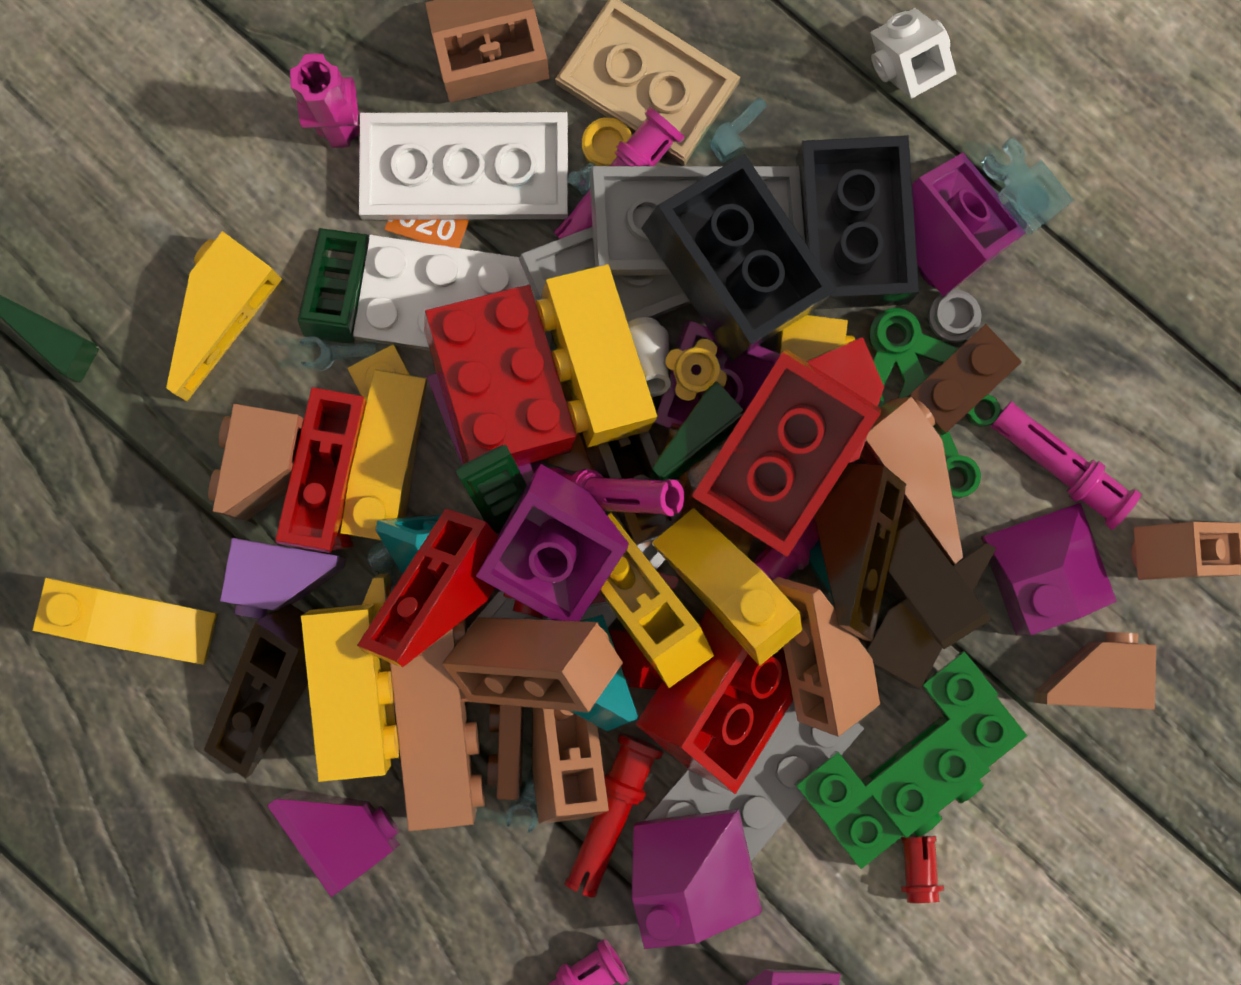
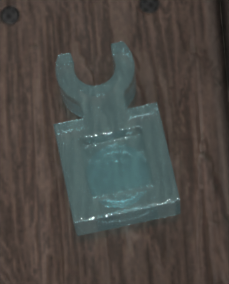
[981,137,1074,236]

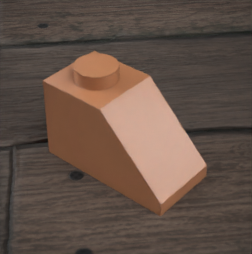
[1131,522,1241,580]
[1034,632,1156,710]

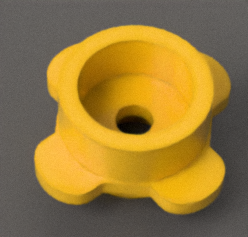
[665,339,727,401]

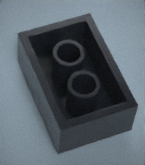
[796,135,919,309]
[641,154,837,363]

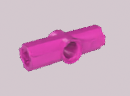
[290,53,360,148]

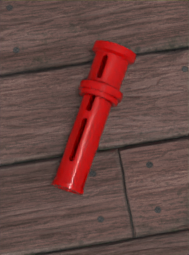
[564,733,664,898]

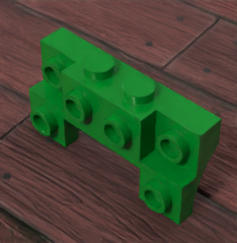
[795,651,1028,869]

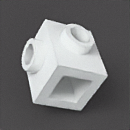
[870,8,956,99]

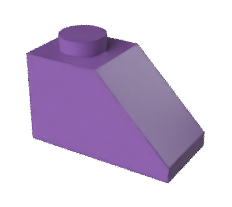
[220,538,346,619]

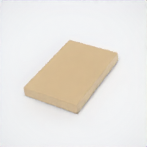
[555,0,740,166]

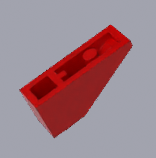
[275,387,366,553]
[357,508,498,668]

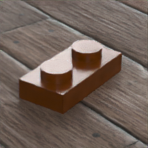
[907,324,1022,435]
[488,704,524,800]

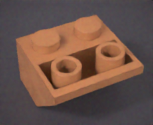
[425,0,549,103]
[208,403,304,521]

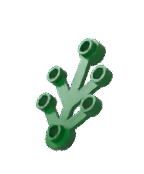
[869,308,1001,499]

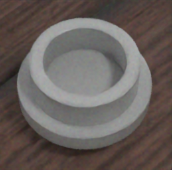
[928,290,981,342]

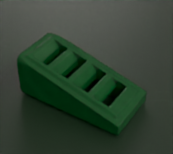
[297,228,370,344]
[0,295,99,383]
[650,381,743,480]
[455,444,527,534]

